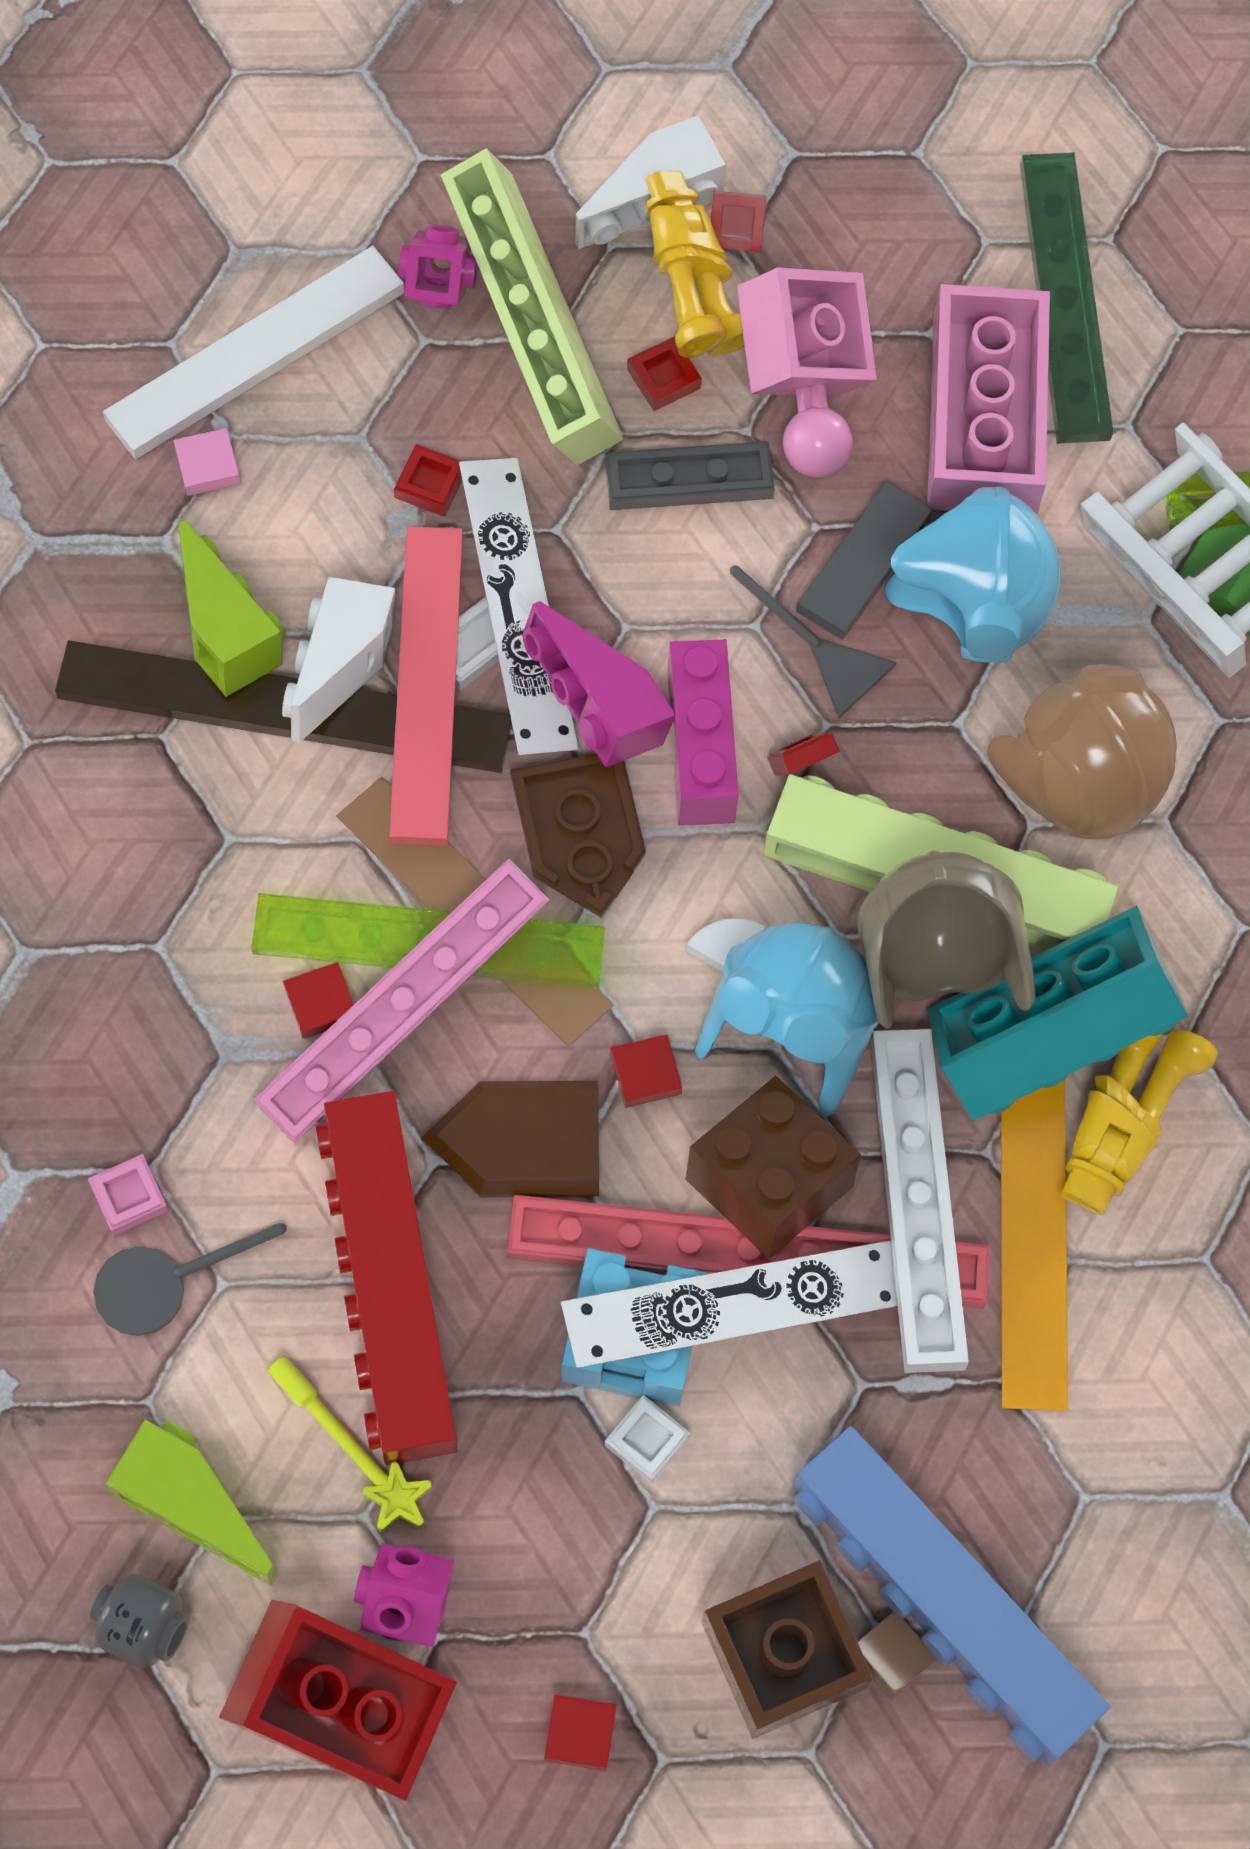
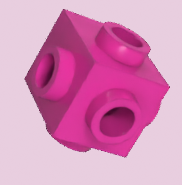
[398,225,478,308]
[354,1543,455,1647]

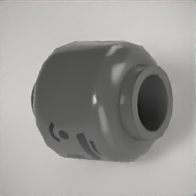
[90,1574,189,1668]

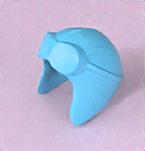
[885,486,1061,663]
[695,922,879,1118]

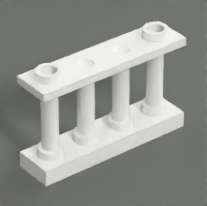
[1080,422,1250,678]

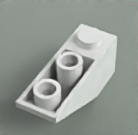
[575,115,726,249]
[282,577,395,743]

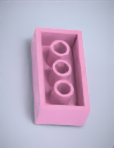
[927,284,1050,515]

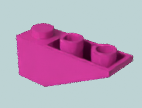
[522,601,675,768]

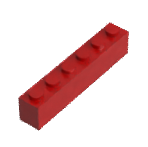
[315,1090,458,1466]

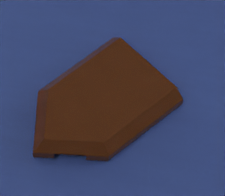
[510,753,646,918]
[421,1081,599,1197]

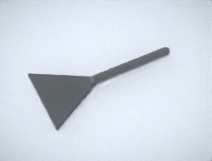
[730,565,897,718]

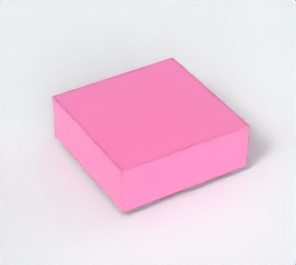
[173,428,241,496]
[88,1154,168,1236]

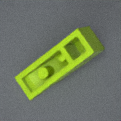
[106,1419,278,1586]

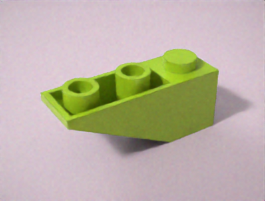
[178,519,285,697]

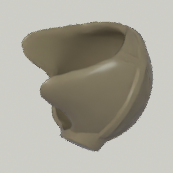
[857,850,1035,1028]

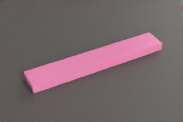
[253,859,549,1145]

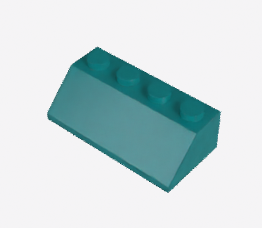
[927,906,1188,1121]

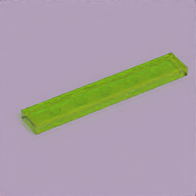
[251,893,605,988]

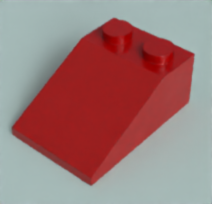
[218,1599,457,1801]

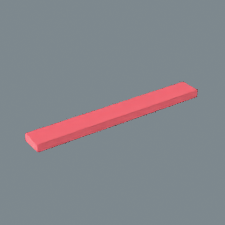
[507,1195,990,1309]

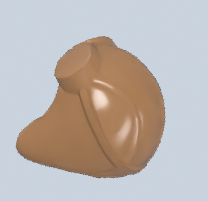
[987,664,1177,839]

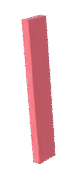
[389,527,463,846]

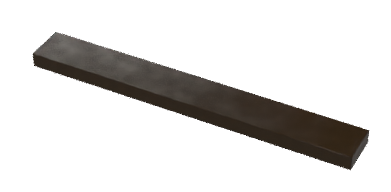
[55,640,512,773]

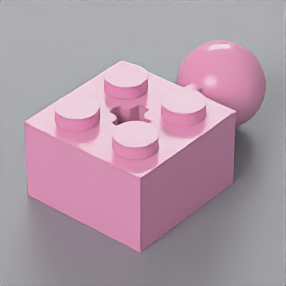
[737,268,877,478]

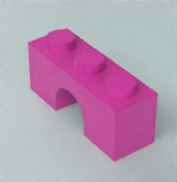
[667,639,739,826]

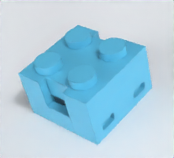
[561,1248,707,1407]

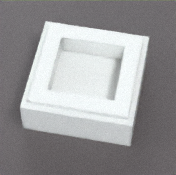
[604,1395,691,1484]

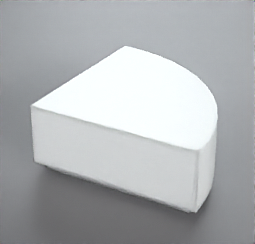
[686,919,766,973]

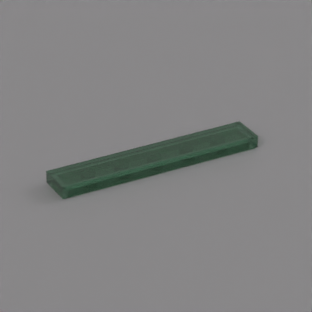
[1020,152,1114,444]

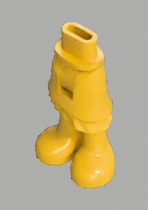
[646,171,745,358]
[1061,1030,1219,1215]

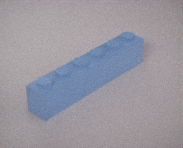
[792,1425,1111,1767]

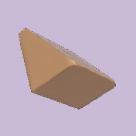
[858,1612,936,1700]

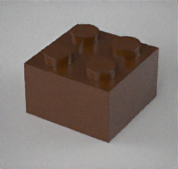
[685,1075,861,1259]
[701,1560,874,1739]

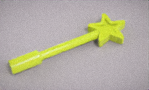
[267,1355,431,1532]

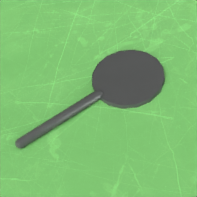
[93,1223,287,1336]

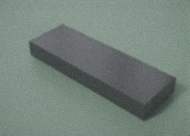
[605,441,775,510]
[796,481,933,640]

